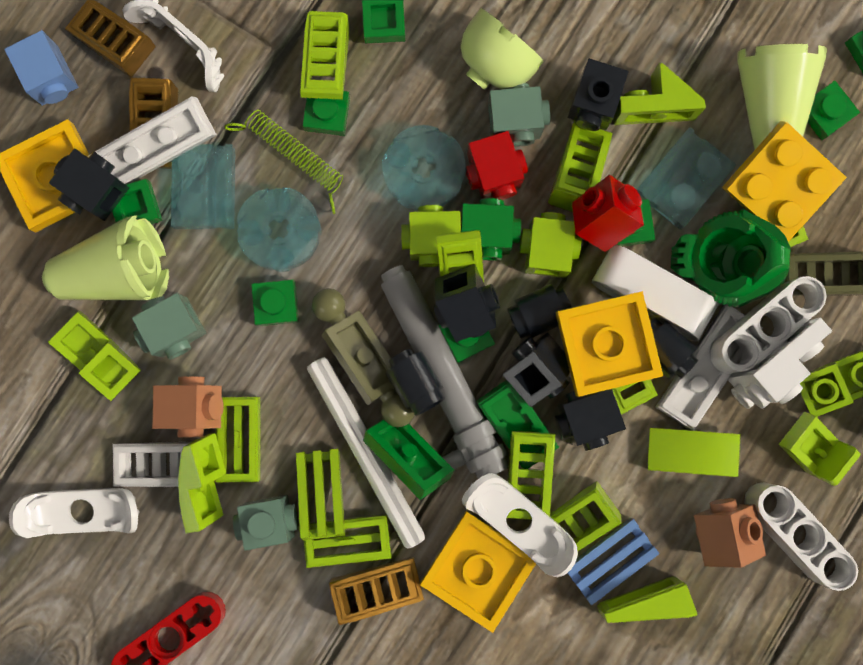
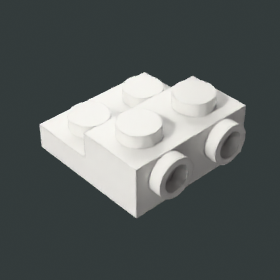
[728,317,832,409]

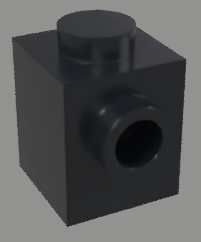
[567,58,629,131]
[49,148,130,221]
[434,264,500,342]
[503,332,570,407]
[555,389,626,451]

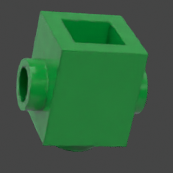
[461,198,521,261]

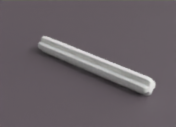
[307,357,425,549]

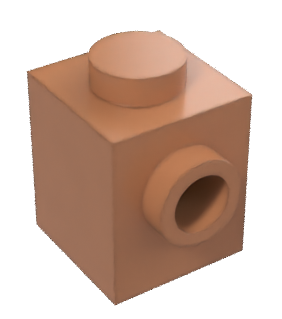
[152,377,224,437]
[694,498,766,568]

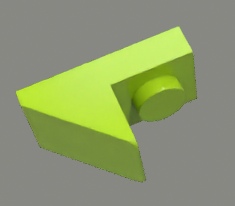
[613,63,706,125]

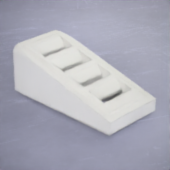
[113,442,191,487]

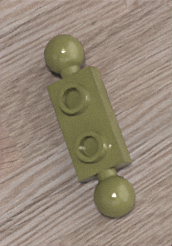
[312,288,414,427]

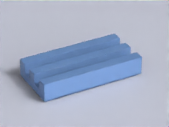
[568,518,660,605]

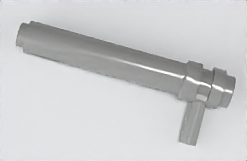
[381,265,509,479]

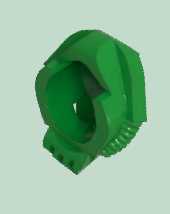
[670,209,791,308]

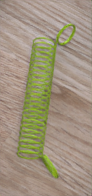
[224,110,343,214]

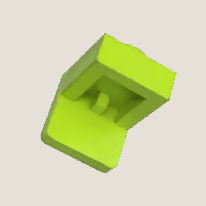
[778,411,861,486]

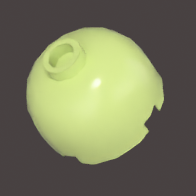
[461,8,544,90]

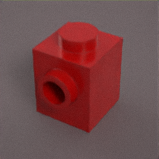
[465,130,528,200]
[572,174,644,252]

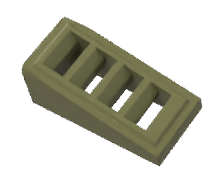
[786,251,863,296]

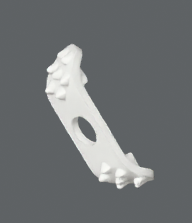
[122,0,224,92]
[462,473,578,577]
[9,488,140,538]

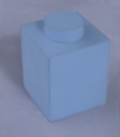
[4,30,79,106]

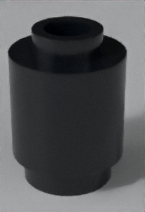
[507,284,572,339]
[650,318,699,380]
[385,349,445,416]

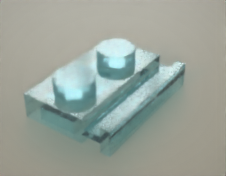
[637,127,736,230]
[171,144,235,229]

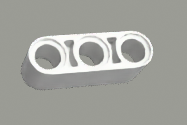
[592,245,719,341]
[710,276,827,373]
[744,482,858,591]

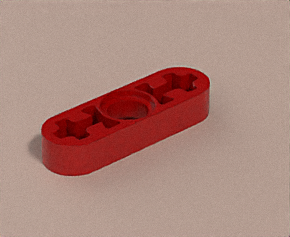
[111,592,226,665]

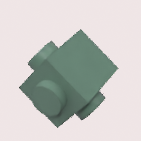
[488,83,550,147]
[132,293,207,360]
[233,495,299,551]

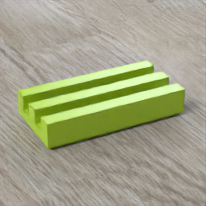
[216,397,260,482]
[296,449,345,540]
[304,514,392,568]

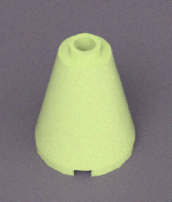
[737,44,827,150]
[42,216,169,300]

